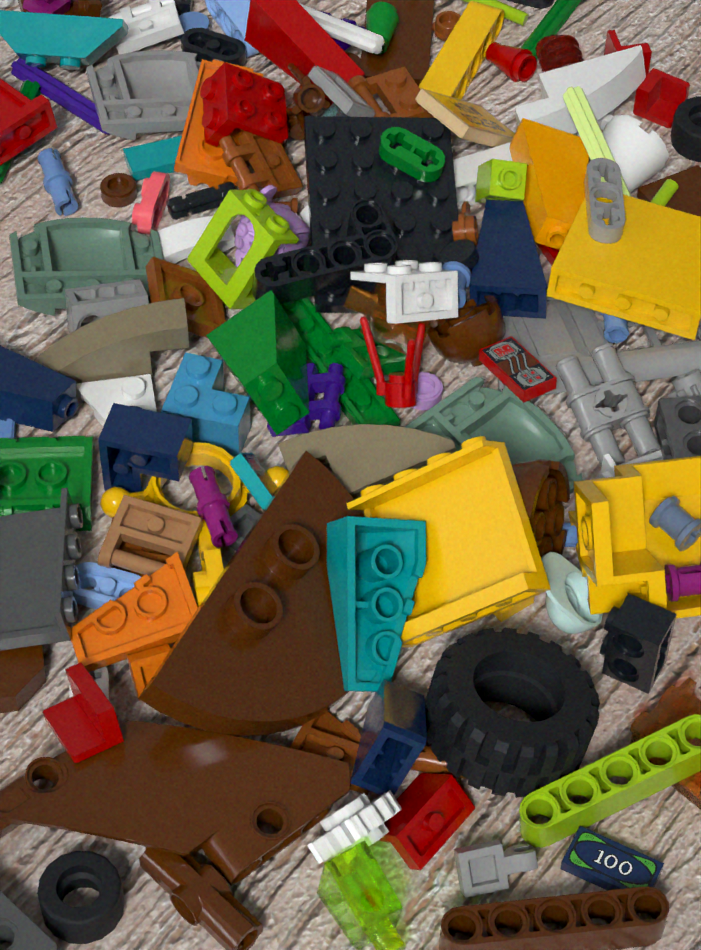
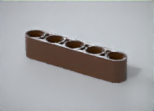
[439,886,669,950]

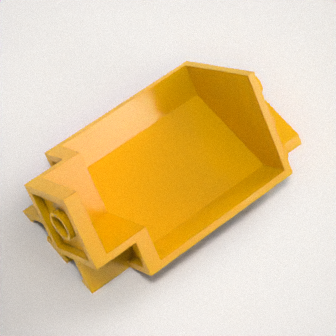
[568,456,701,619]

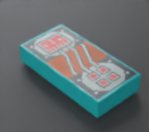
[230,452,278,510]

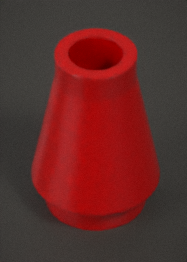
[485,42,537,82]

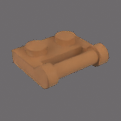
[98,495,203,576]

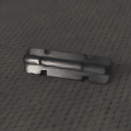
[167,182,236,220]

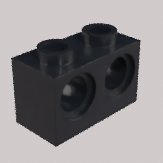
[600,593,676,694]

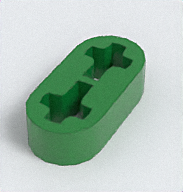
[378,127,445,182]

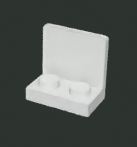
[350,260,458,324]

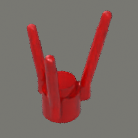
[360,316,426,408]

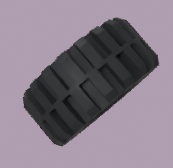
[425,628,600,798]

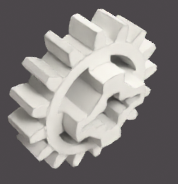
[307,790,402,864]

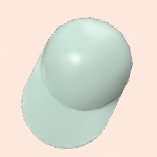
[541,552,603,634]

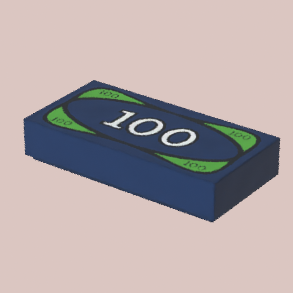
[560,826,664,890]

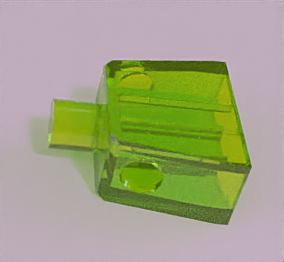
[317,840,407,950]

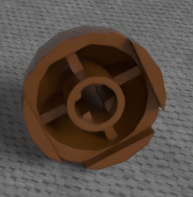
[426,295,505,367]

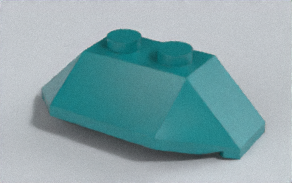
[0,10,128,70]

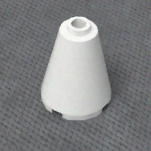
[589,115,669,194]

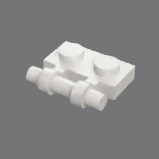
[109,0,184,55]

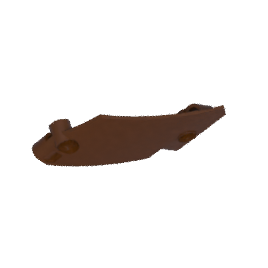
[0,720,350,886]

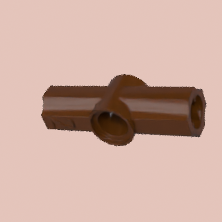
[139,847,263,950]

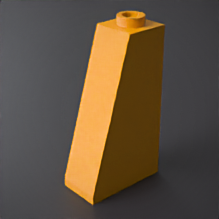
[509,118,589,250]

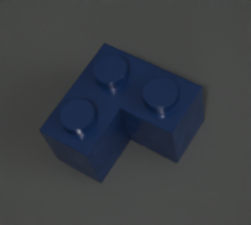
[98,403,194,493]

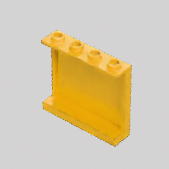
[546,195,701,340]
[346,436,551,648]

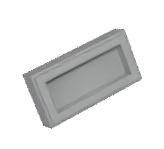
[308,66,376,117]

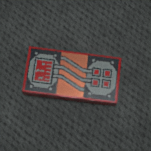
[479,336,557,403]

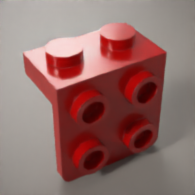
[200,62,288,147]

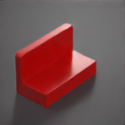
[43,662,124,763]
[378,773,476,870]

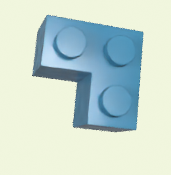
[161,352,251,456]

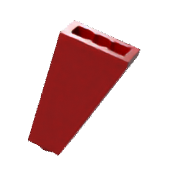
[245,0,365,114]

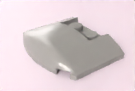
[86,50,221,140]

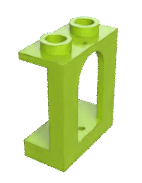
[187,189,299,309]

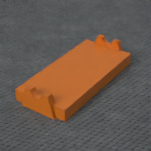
[174,59,263,189]

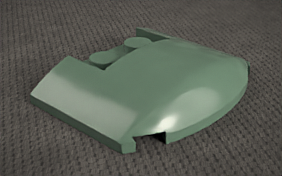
[9,217,163,316]
[405,377,583,494]

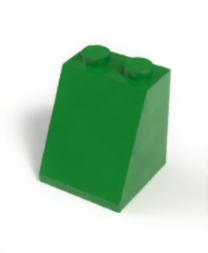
[206,290,309,435]

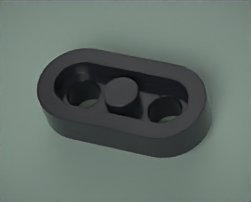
[181,28,246,66]

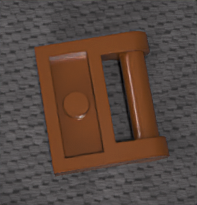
[347,66,434,118]

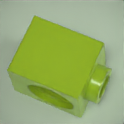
[475,158,527,203]

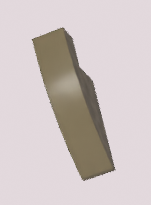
[34,298,189,390]
[278,424,457,500]

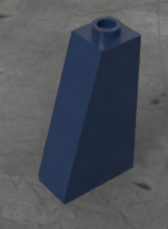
[469,199,547,319]
[0,345,78,432]

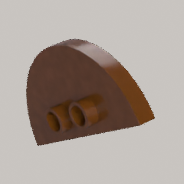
[138,451,365,736]

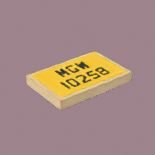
[415,88,515,147]

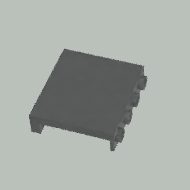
[0,488,83,651]

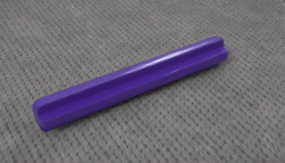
[11,58,110,135]

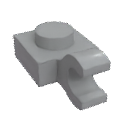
[453,840,538,898]

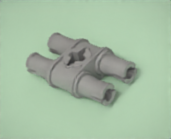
[555,343,661,467]

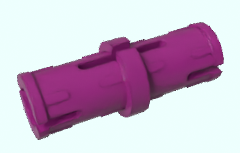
[189,466,238,548]

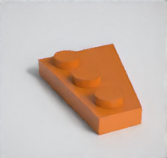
[71,551,198,672]

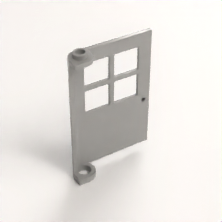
[498,287,701,395]

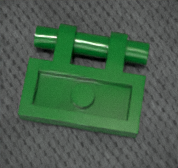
[322,322,422,380]

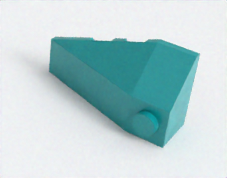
[327,516,426,692]

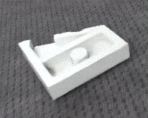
[76,374,157,426]

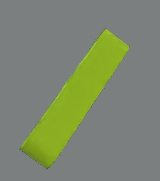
[519,714,701,848]

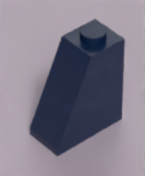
[350,679,427,796]

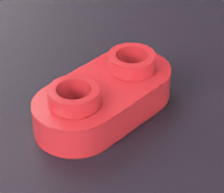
[132,171,170,235]

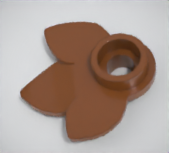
[452,201,479,274]

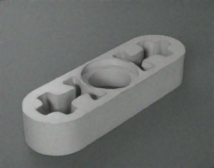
[584,158,625,244]

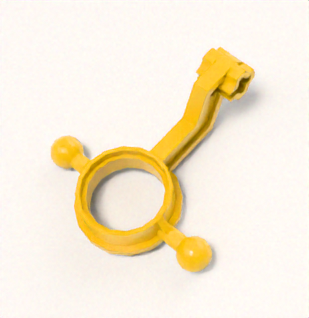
[100,442,289,608]

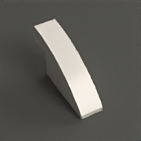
[514,45,646,134]

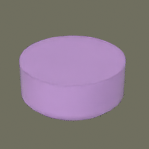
[412,372,443,410]

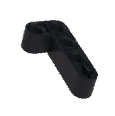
[252,199,398,304]

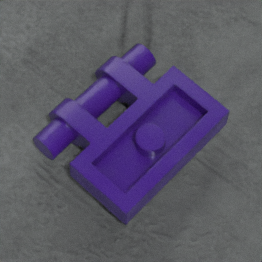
[267,363,346,437]

